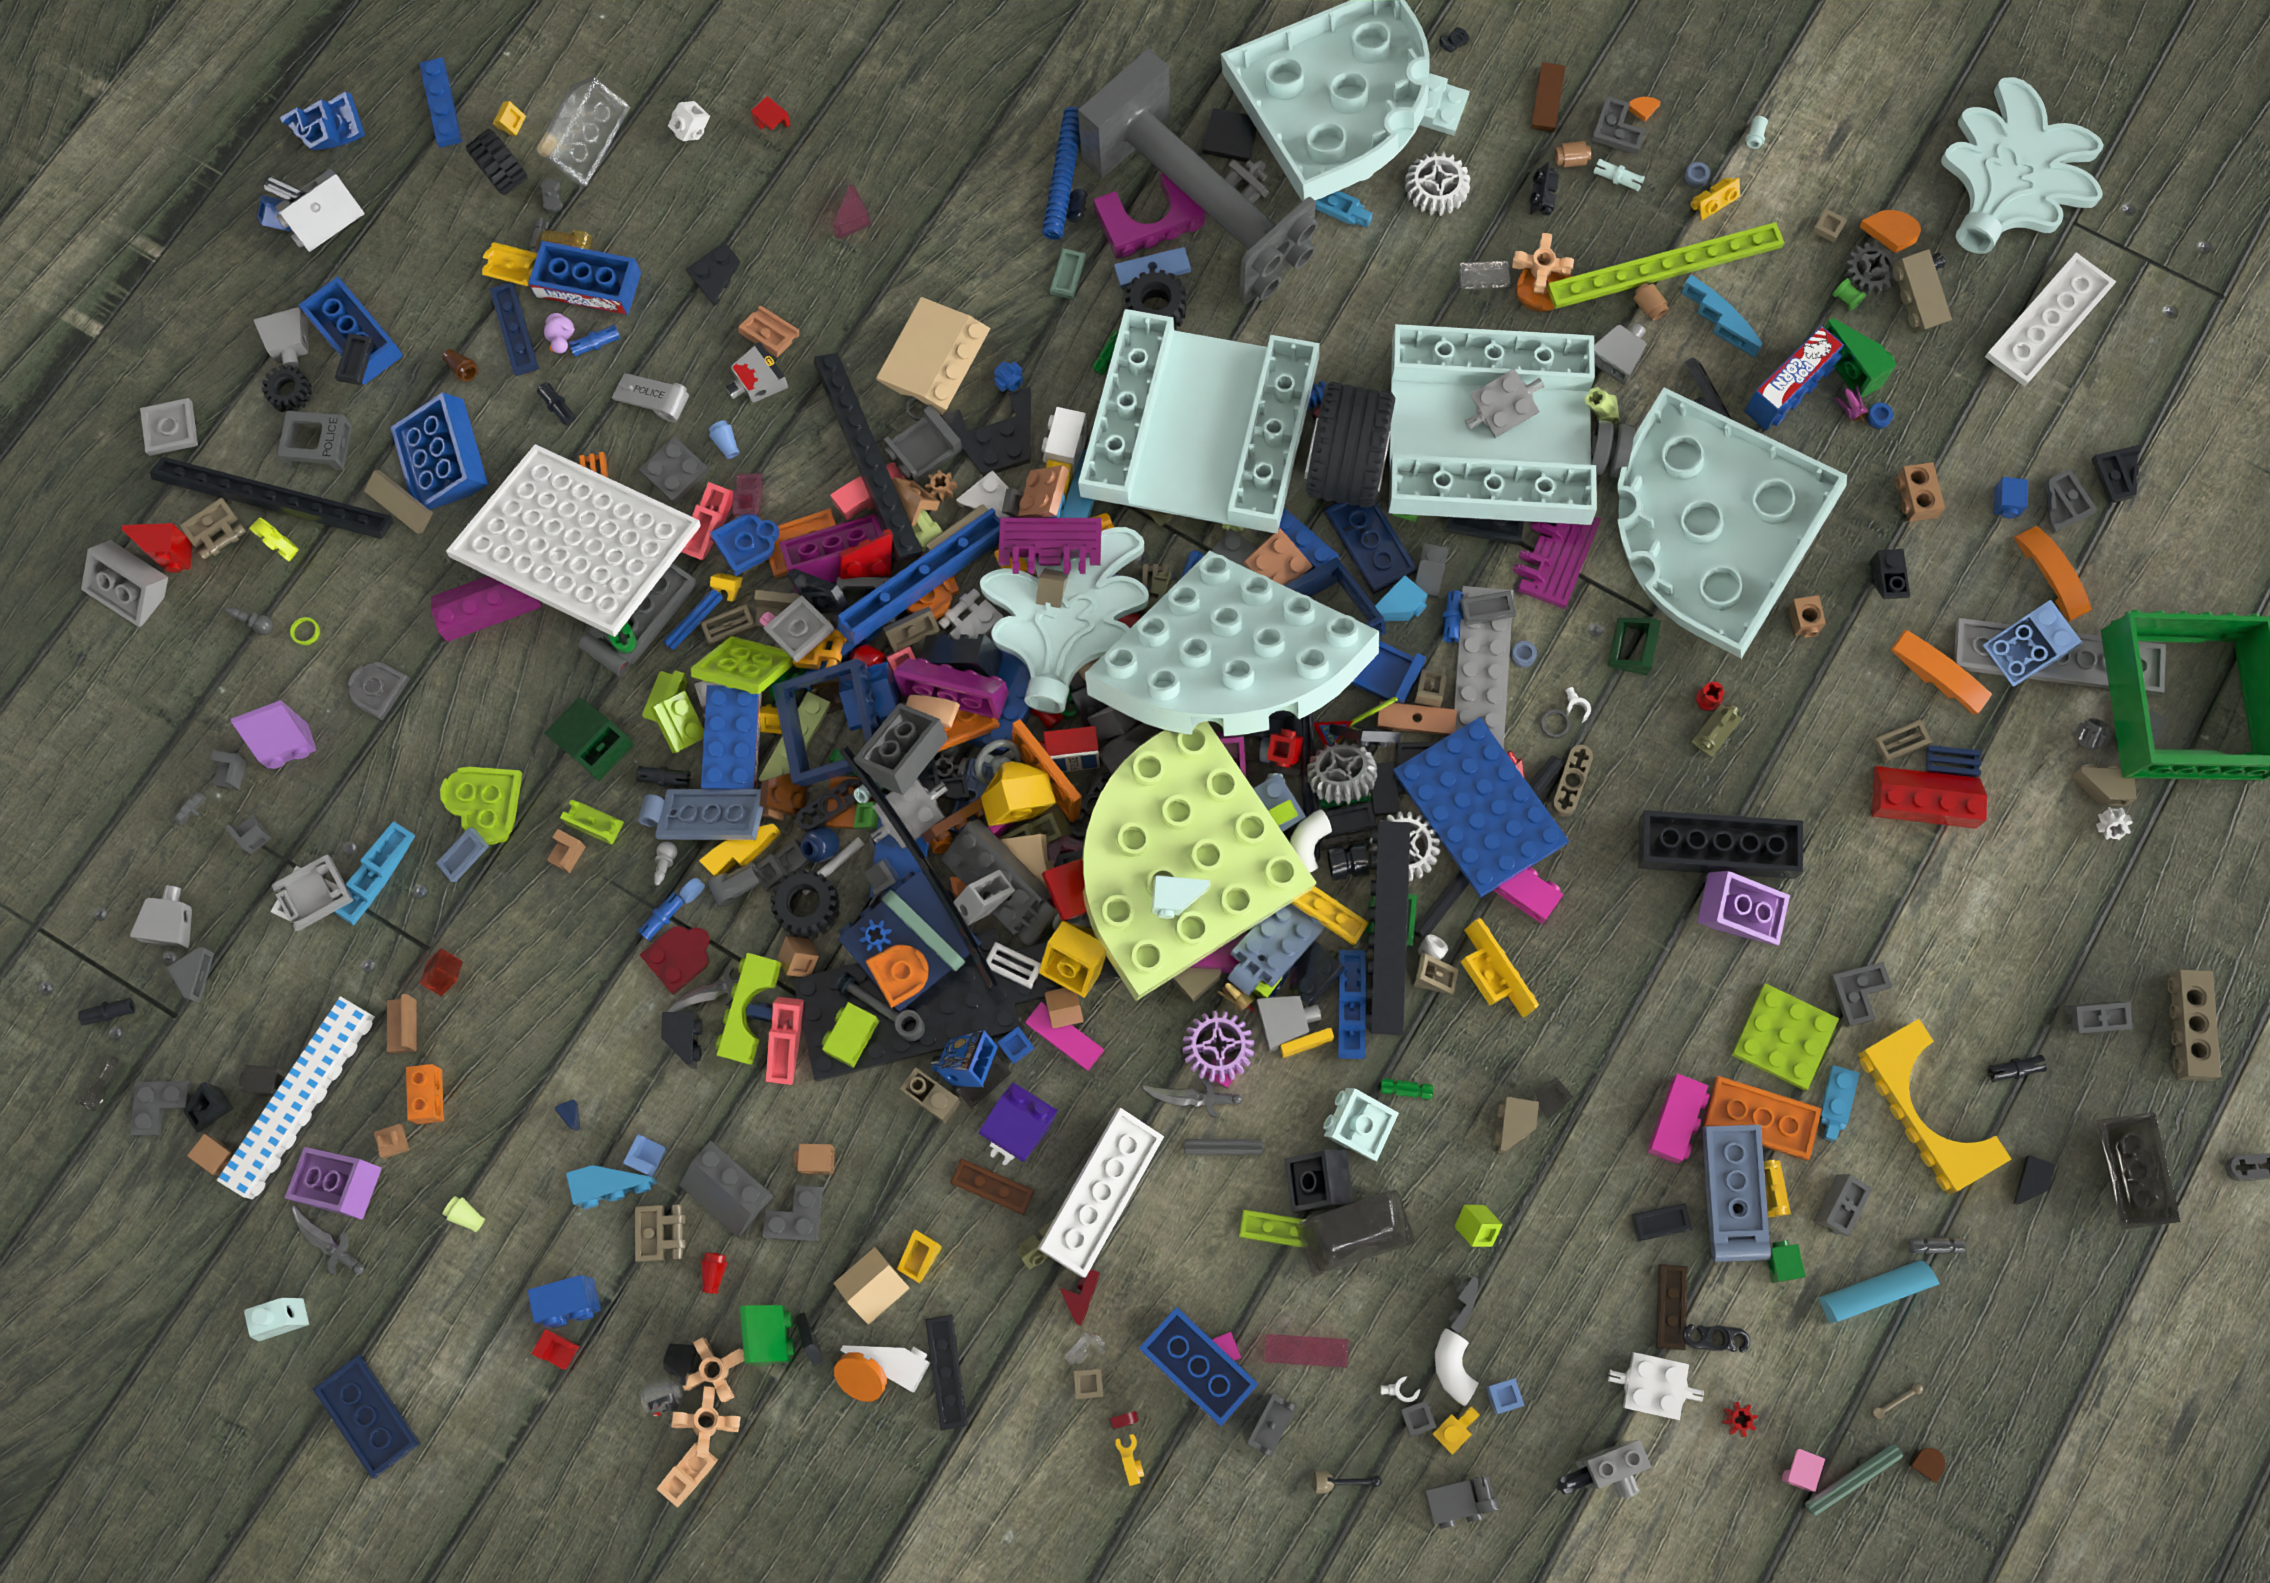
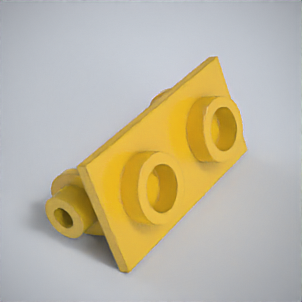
[1690,177,1740,221]
[1764,1160,1791,1218]

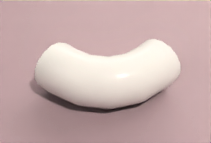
[1290,809,1332,872]
[1435,1328,1479,1407]

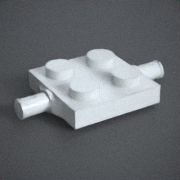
[1608,1352,1704,1420]

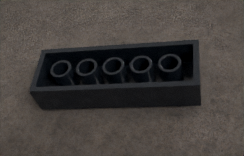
[1638,810,1803,879]

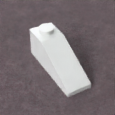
[840,1345,931,1392]

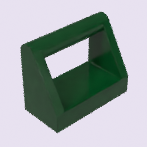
[1608,618,1661,676]

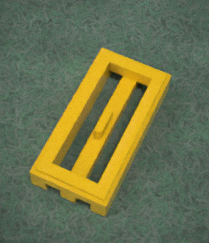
[1280,1028,1334,1058]

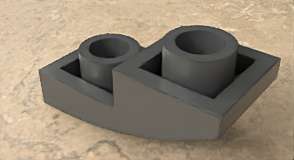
[1448,1276,1478,1335]

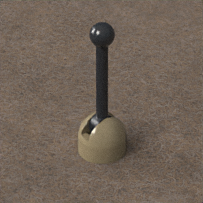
[1313,1471,1381,1494]

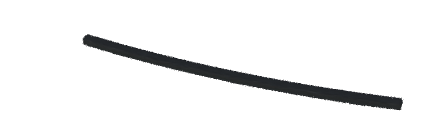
[839,746,998,988]

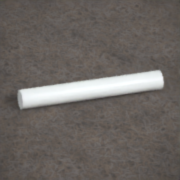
[802,837,865,895]

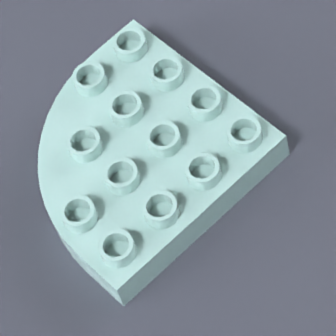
[1221,0,1429,201]
[1618,388,1847,659]
[1085,551,1379,736]

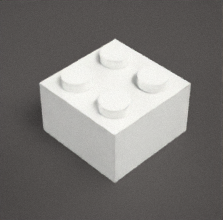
[1042,407,1088,475]

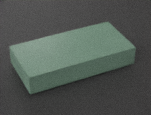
[1050,248,1086,300]

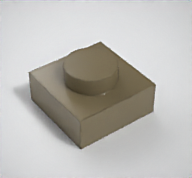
[1813,209,1847,243]
[1074,1369,1103,1399]

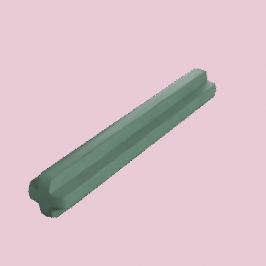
[1805,1445,1903,1516]

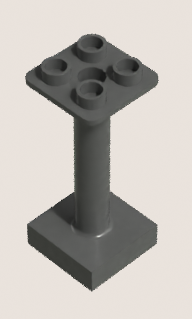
[1078,48,1318,304]

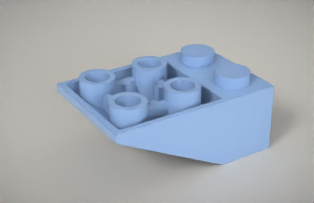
[1983,600,2083,687]

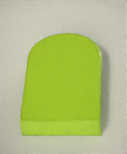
[1268,799,1298,826]

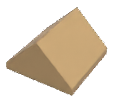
[834,1247,910,1325]

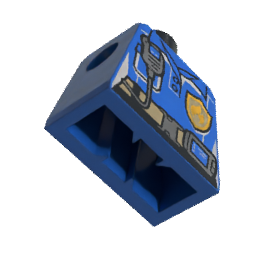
[931,1030,998,1087]

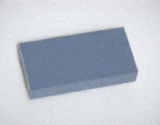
[436,828,489,882]

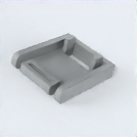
[272,854,354,931]

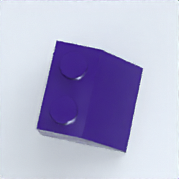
[979,1083,1058,1162]

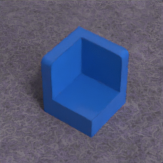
[257,195,291,231]

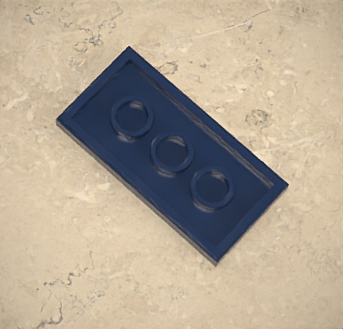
[1324,502,1417,594]
[313,1355,421,1479]

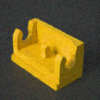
[482,242,538,286]

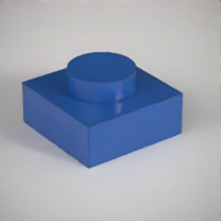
[997,1026,1035,1065]

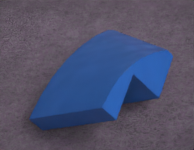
[280,91,365,150]

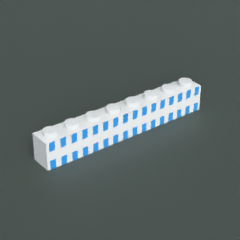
[217,996,375,1199]

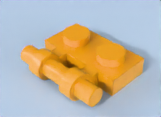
[792,620,847,670]

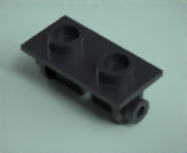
[1529,162,1559,216]

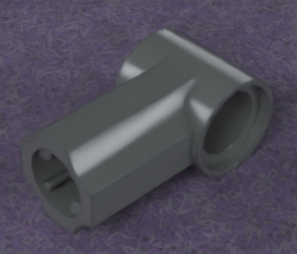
[708,862,763,907]

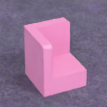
[1781,1449,1825,1492]

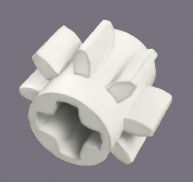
[2096,807,2133,840]

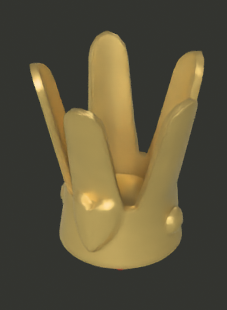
[1217,983,1256,1012]

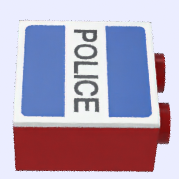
[1040,726,1100,772]

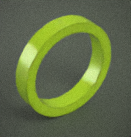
[290,617,320,645]

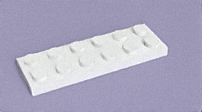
[1985,253,2116,387]
[1038,1108,1164,1278]

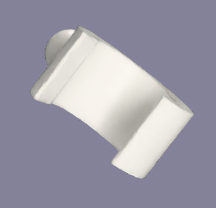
[1566,687,1591,723]
[1380,1377,1420,1402]

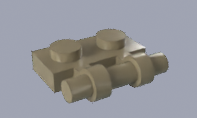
[180,498,247,560]
[635,1205,686,1262]

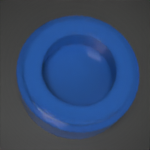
[1866,402,1893,429]

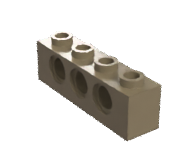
[2168,970,2221,1081]

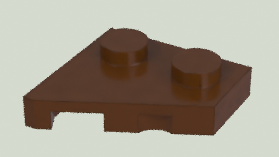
[759,773,807,818]

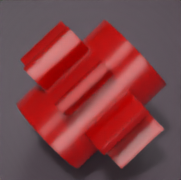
[1721,1402,1758,1437]

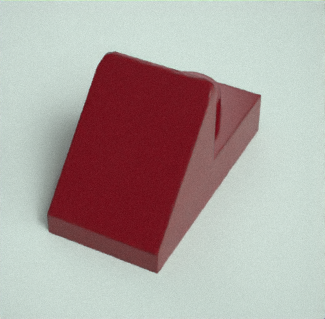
[1059,1269,1101,1327]

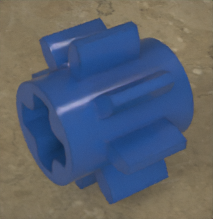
[994,361,1024,392]
[859,919,892,952]

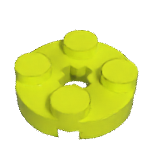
[249,517,299,561]

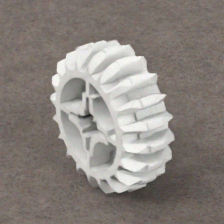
[1405,151,1470,216]
[1370,812,1440,881]

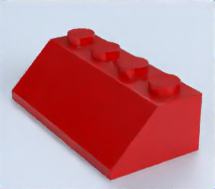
[1872,766,1987,829]

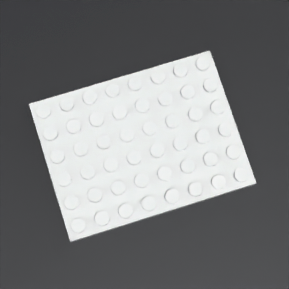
[446,444,701,637]

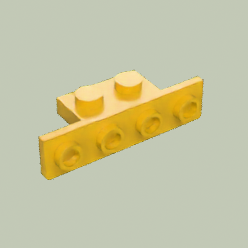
[1460,918,1539,1018]

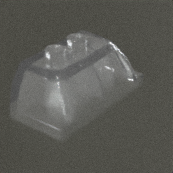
[537,77,630,187]

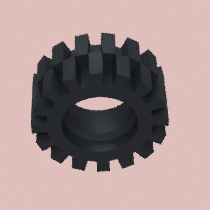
[262,365,312,413]

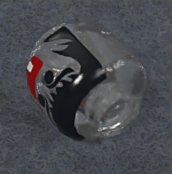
[640,1376,683,1417]

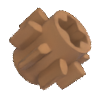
[925,470,957,503]

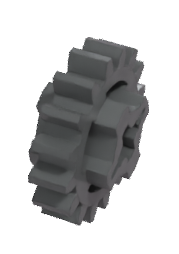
[1844,243,1898,295]

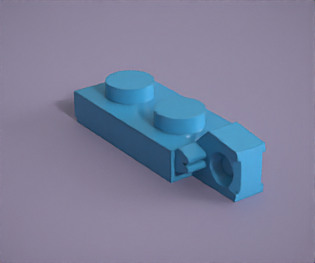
[1315,191,1373,228]
[1820,1065,1860,1142]

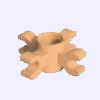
[1512,233,1574,294]
[682,1337,744,1403]
[671,1386,740,1458]

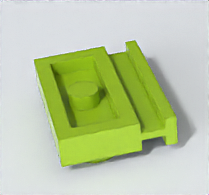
[650,691,704,753]

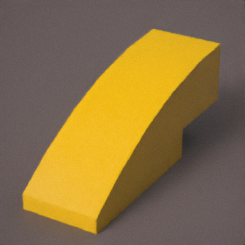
[699,824,781,877]

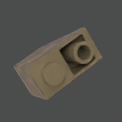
[2072,764,2136,806]
[900,1067,961,1124]
[1494,1097,1539,1154]

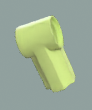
[1585,387,1620,425]
[912,509,943,553]

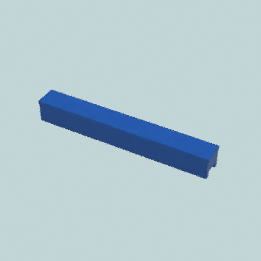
[837,508,1000,646]

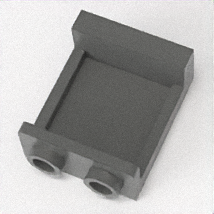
[883,405,962,483]

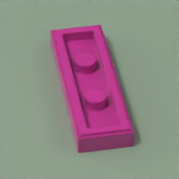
[1025,1002,1104,1071]

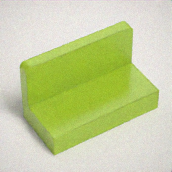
[642,670,689,722]

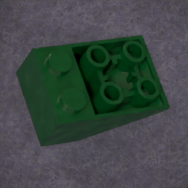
[544,696,634,782]

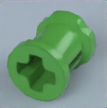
[1832,278,1866,311]

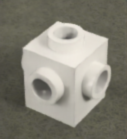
[668,101,710,141]

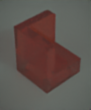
[419,948,463,997]

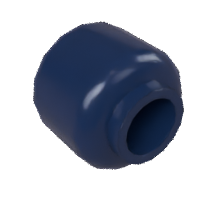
[800,827,840,863]

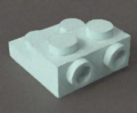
[1419,73,1470,136]
[1324,1088,1399,1161]

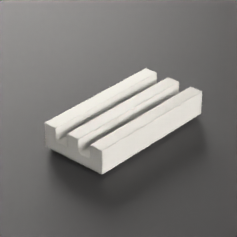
[986,942,1041,989]

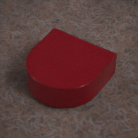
[1109,1411,1139,1430]

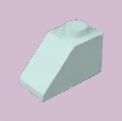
[1151,876,1210,919]

